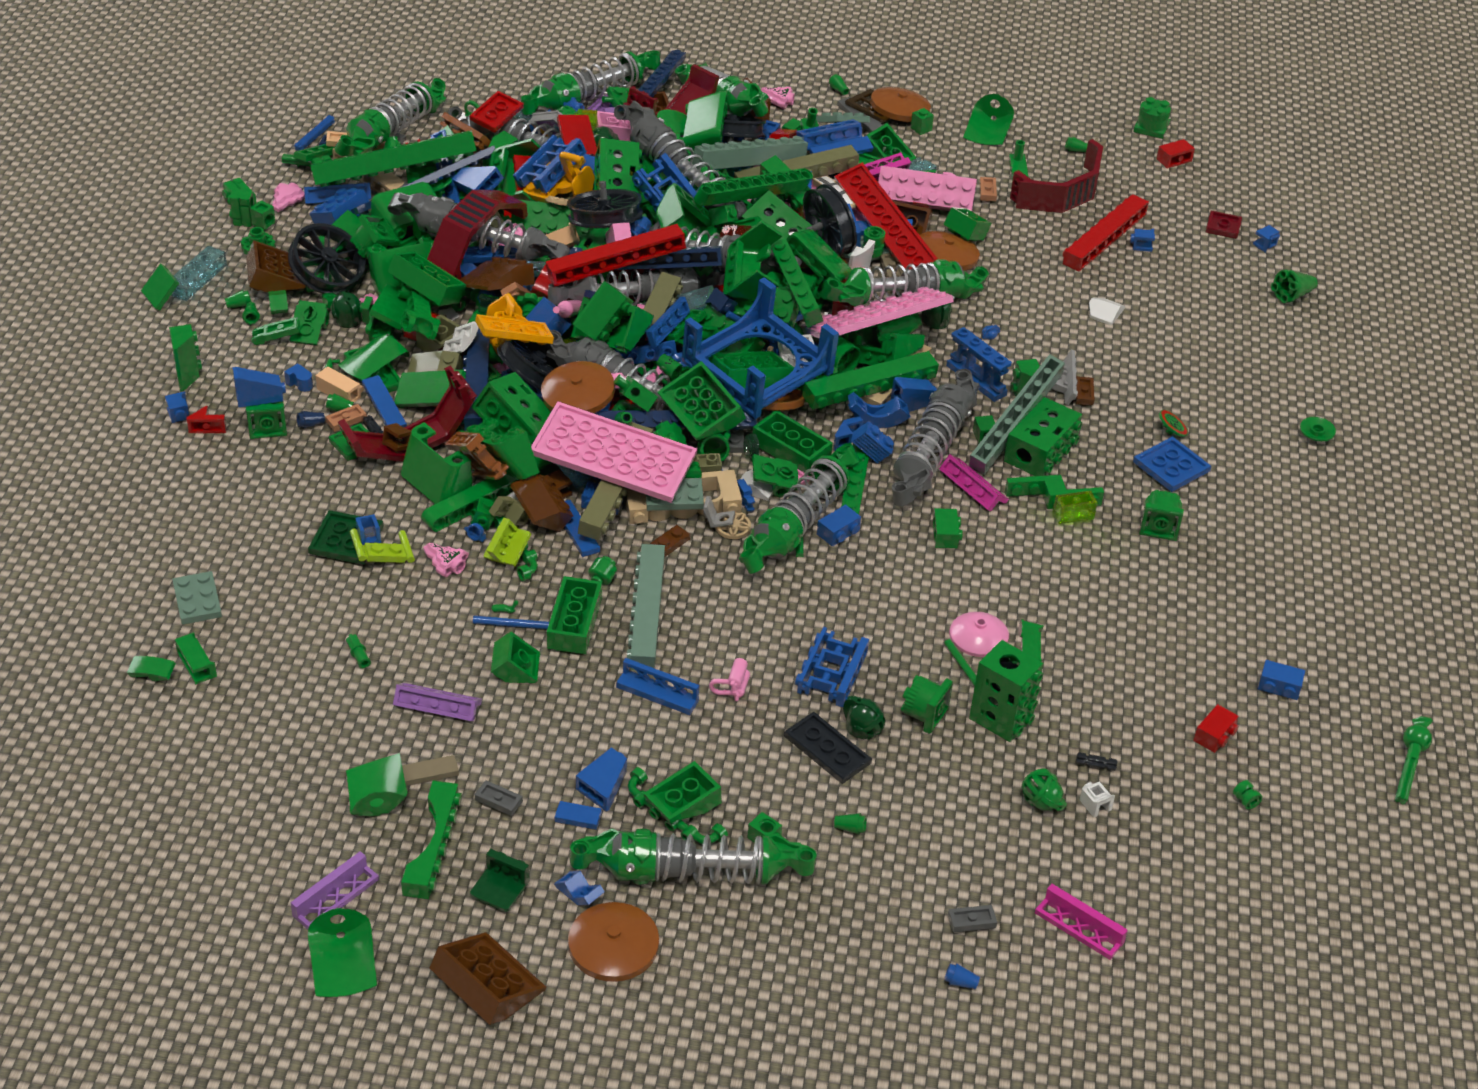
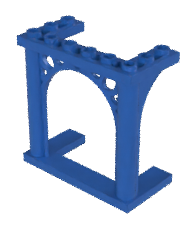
[682,278,839,419]

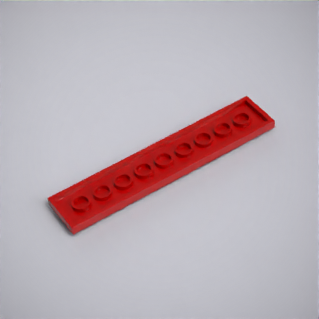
[834,162,938,269]

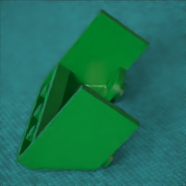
[490,138,541,201]
[656,183,718,243]
[723,221,783,299]

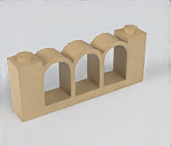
[624,470,742,524]

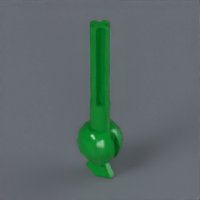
[1395,716,1433,805]

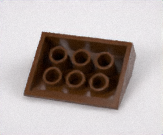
[246,240,305,292]
[460,257,535,290]
[429,932,546,1025]

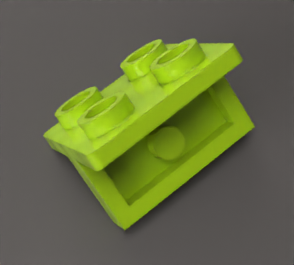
[483,518,531,566]

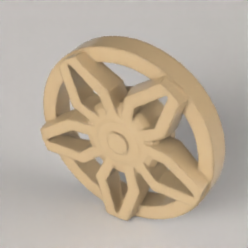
[546,196,569,206]
[715,512,751,539]

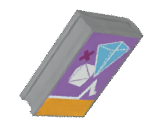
[528,110,563,138]

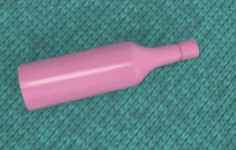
[553,300,582,318]

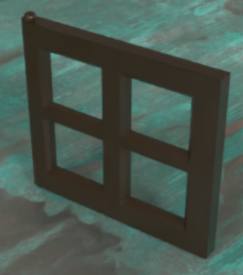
[845,89,891,123]

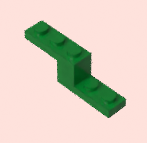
[1005,475,1104,509]

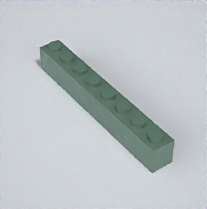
[693,136,808,169]
[969,354,1065,475]
[627,544,665,670]

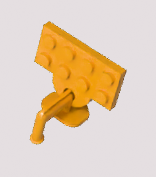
[523,152,595,203]
[475,293,554,355]

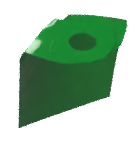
[963,93,1014,145]
[338,333,410,380]
[346,753,407,816]
[308,908,377,997]

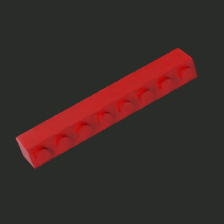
[1062,194,1149,272]
[546,224,686,287]

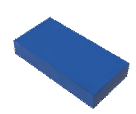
[554,801,602,830]

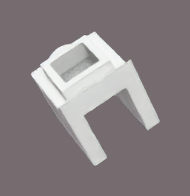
[1080,781,1115,818]

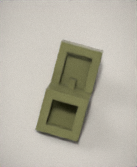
[489,496,529,525]

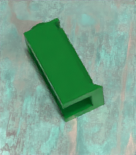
[175,632,217,685]

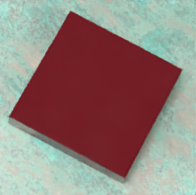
[1205,211,1242,239]

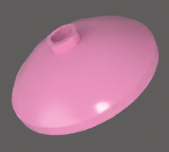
[949,612,1009,657]

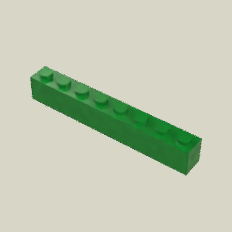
[802,351,939,410]

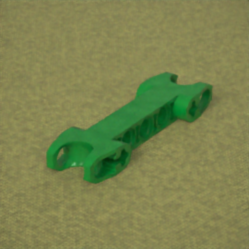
[397,282,441,341]

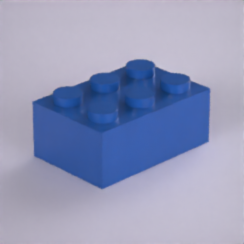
[309,188,369,225]

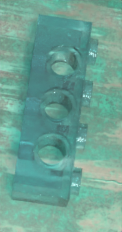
[171,246,227,301]

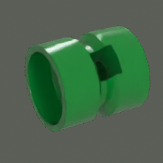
[862,226,885,258]

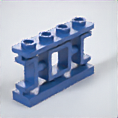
[513,135,587,193]
[632,153,705,212]
[946,327,1012,402]
[613,336,677,364]
[795,627,869,707]

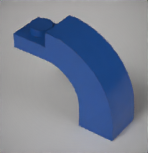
[848,392,911,428]

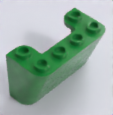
[465,418,539,479]
[401,422,472,504]

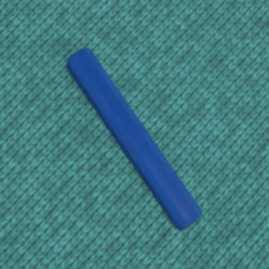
[294,115,335,151]

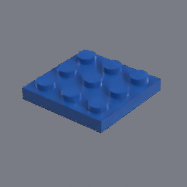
[1133,436,1211,492]

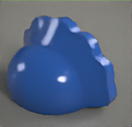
[982,325,1000,340]
[464,523,486,542]

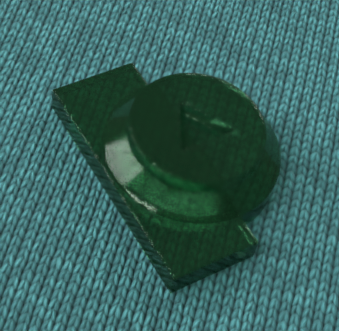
[743,433,759,461]

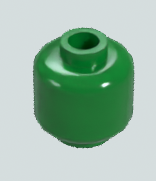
[588,556,617,585]

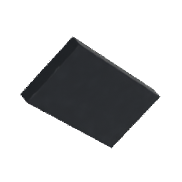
[784,711,872,784]

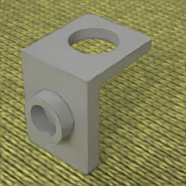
[703,496,735,528]

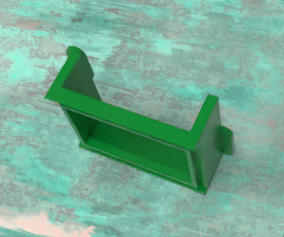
[1013,619,1044,666]

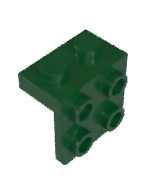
[470,848,530,912]

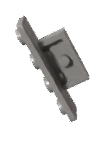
[1052,349,1078,405]

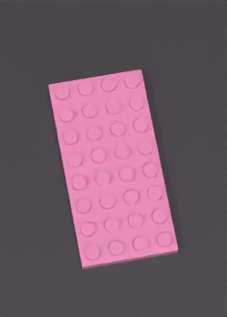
[801,287,954,339]
[531,402,697,503]

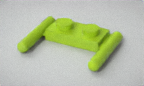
[350,529,415,563]

